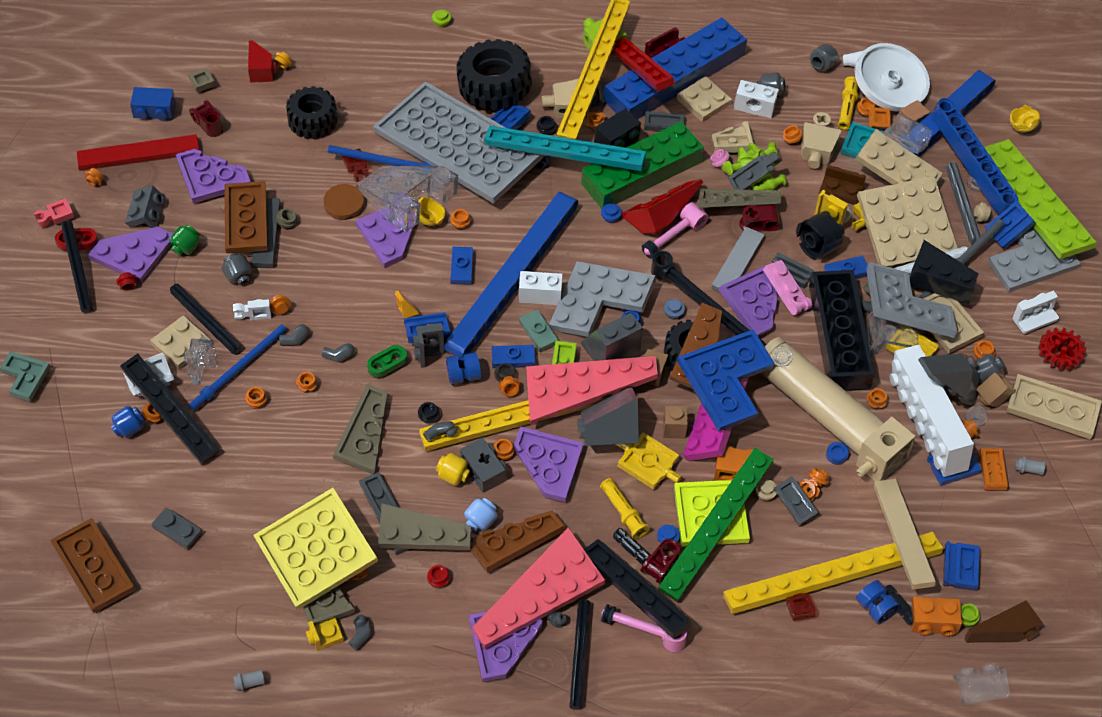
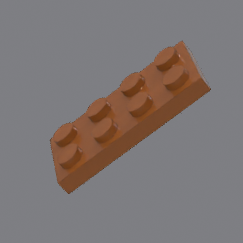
[224,181,268,254]
[50,518,135,614]

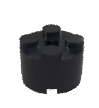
[796,211,845,259]

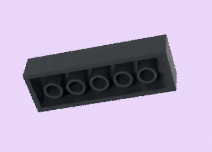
[809,270,875,390]

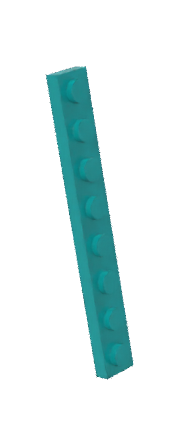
[484,125,646,171]

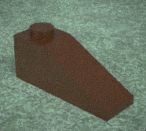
[964,600,1043,643]

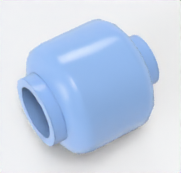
[464,498,498,532]

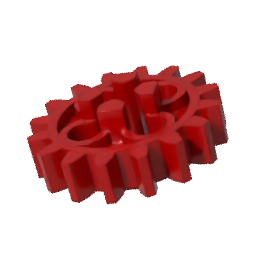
[1038,327,1086,370]

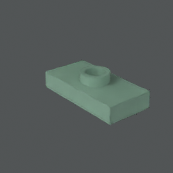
[519,310,558,352]

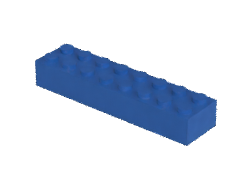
[604,17,747,119]

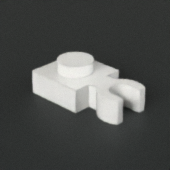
[233,299,271,320]

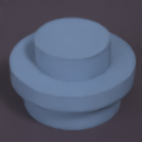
[664,299,685,319]

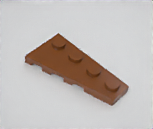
[669,303,722,389]
[470,511,565,573]

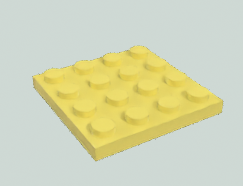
[253,488,378,610]

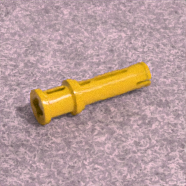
[838,76,859,130]
[600,478,650,540]

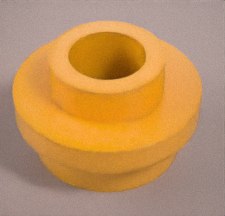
[273,52,292,70]

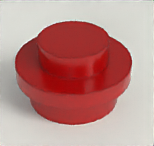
[116,272,138,290]
[427,565,450,588]

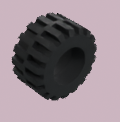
[286,86,337,139]
[664,320,719,371]

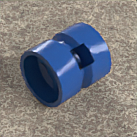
[446,352,481,385]
[856,580,900,624]

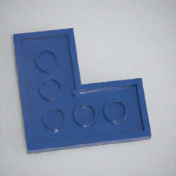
[677,329,775,432]

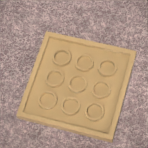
[857,176,957,267]

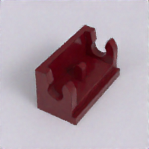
[645,27,685,58]

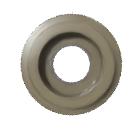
[276,208,296,228]

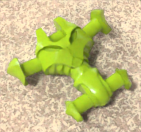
[721,142,787,190]

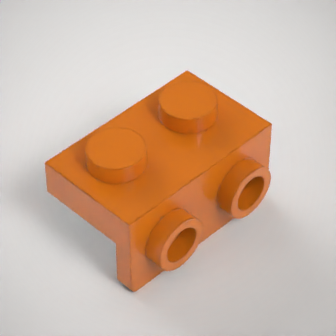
[911,597,962,636]

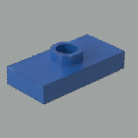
[450,246,473,285]
[824,255,868,279]
[491,345,535,368]

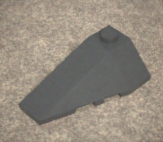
[918,353,980,406]

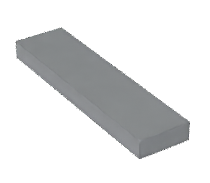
[711,227,764,292]

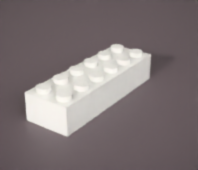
[889,345,974,477]

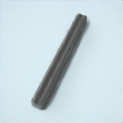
[946,162,981,244]

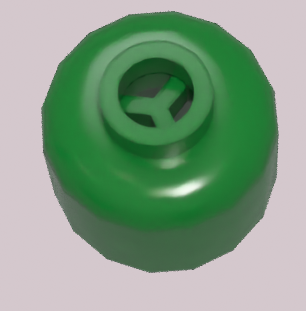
[169,225,201,256]

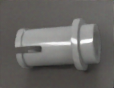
[1015,456,1045,475]
[233,670,264,692]

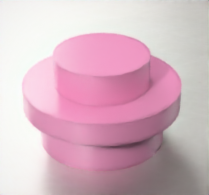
[710,149,730,167]

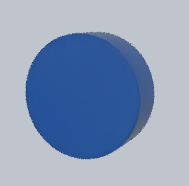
[826,442,849,465]

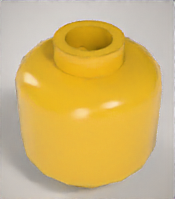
[436,453,471,486]

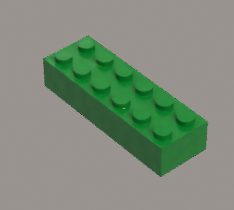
[581,121,704,209]

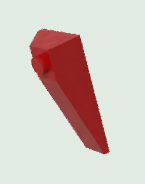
[621,179,703,235]

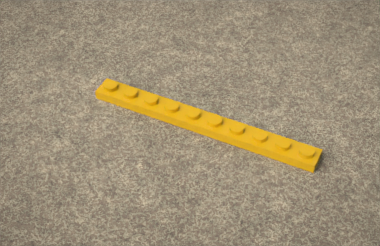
[556,0,631,140]
[419,386,632,451]
[723,532,943,614]

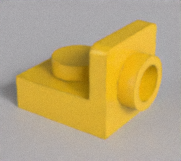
[306,618,344,652]

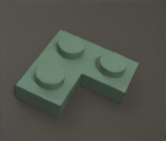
[0,351,51,402]

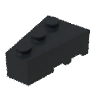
[910,240,979,304]

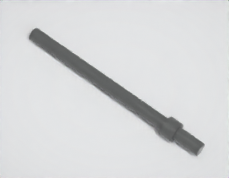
[919,219,1004,299]

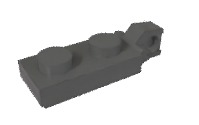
[728,152,783,190]

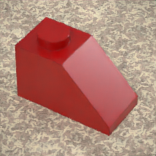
[248,40,277,82]

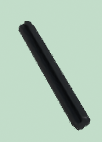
[61,220,93,313]
[170,283,242,355]
[569,599,590,710]

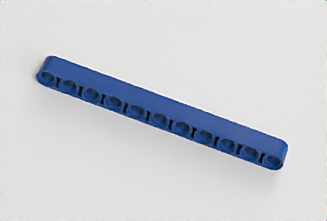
[444,191,578,358]

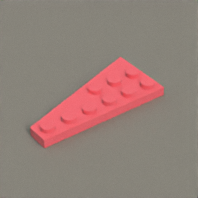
[526,356,658,426]
[473,528,605,649]

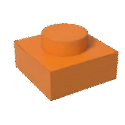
[869,107,891,129]

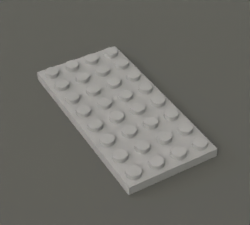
[373,81,545,204]

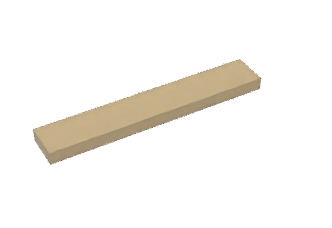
[873,479,936,590]

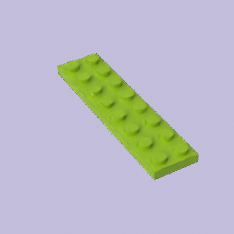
[985,139,1097,259]

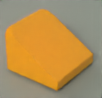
[395,291,419,319]

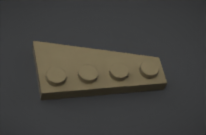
[698,189,781,208]
[333,384,387,474]
[378,504,471,550]
[302,587,355,626]

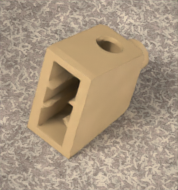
[541,79,579,118]
[801,122,841,169]

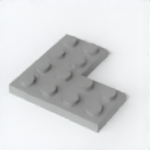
[987,227,1081,293]
[549,261,656,337]
[866,262,957,338]

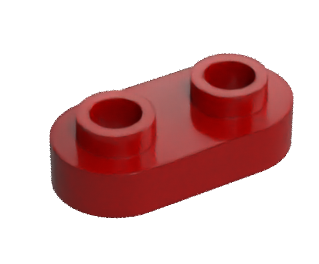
[55,228,98,251]

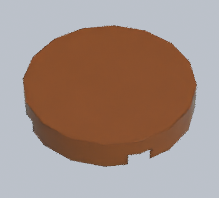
[323,184,364,220]

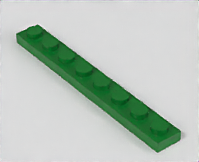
[658,448,774,602]

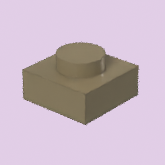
[189,68,215,93]

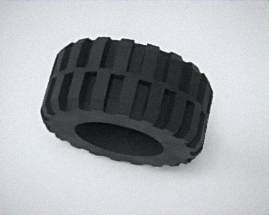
[456,39,532,111]

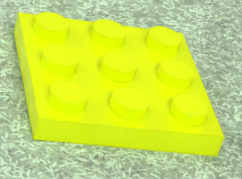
[674,480,750,546]

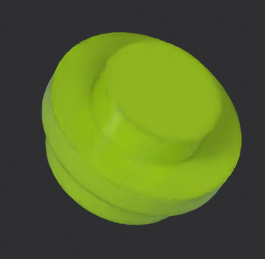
[432,10,451,27]
[960,604,980,627]

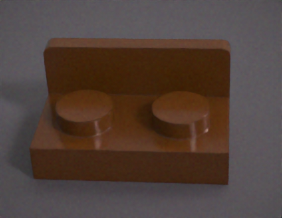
[819,165,866,205]

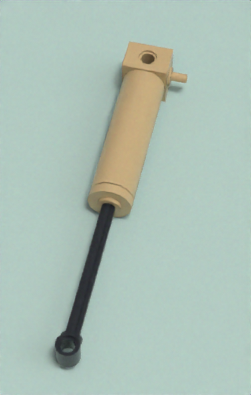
[651,250,915,481]

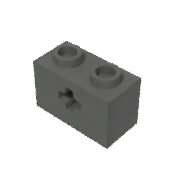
[460,437,507,493]

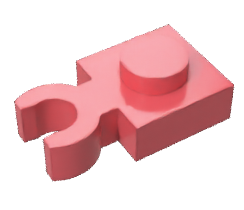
[34,198,74,227]

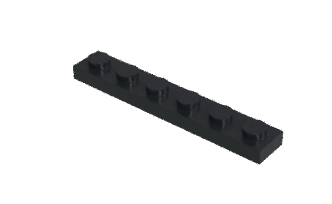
[120,353,219,465]
[584,539,691,639]

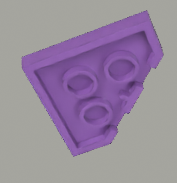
[175,149,251,203]
[355,197,418,268]
[88,227,173,283]
[718,266,777,337]
[514,426,584,502]
[469,612,542,682]

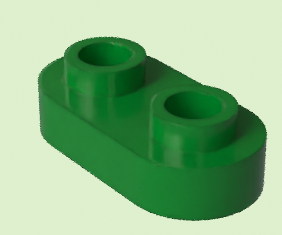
[367,345,407,378]

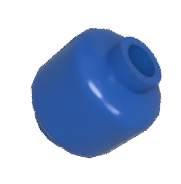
[111,405,145,438]

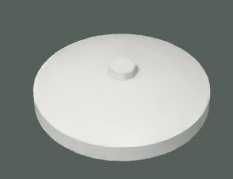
[855,43,930,112]

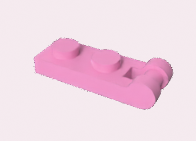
[763,260,812,315]

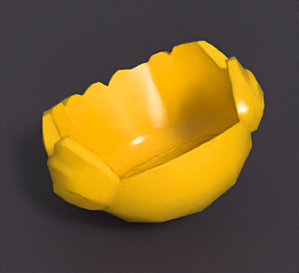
[1010,105,1040,133]
[414,196,445,226]

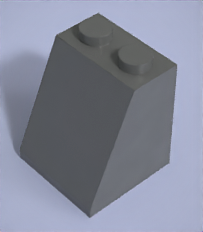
[581,313,643,361]
[577,388,639,446]

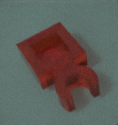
[342,148,369,182]
[786,593,816,621]

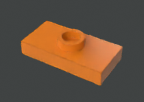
[979,448,1008,490]

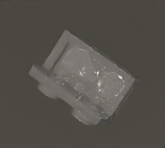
[884,113,933,154]
[184,338,218,385]
[953,663,1010,705]

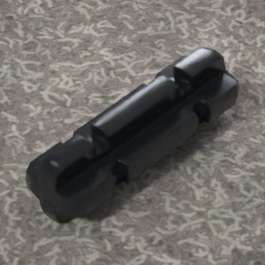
[613,528,650,565]
[885,585,913,625]

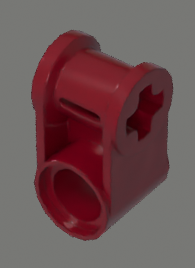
[189,100,223,137]
[739,204,780,231]
[640,539,680,584]

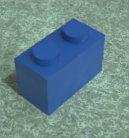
[130,87,176,120]

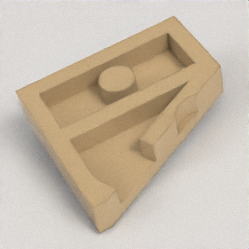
[711,121,753,153]

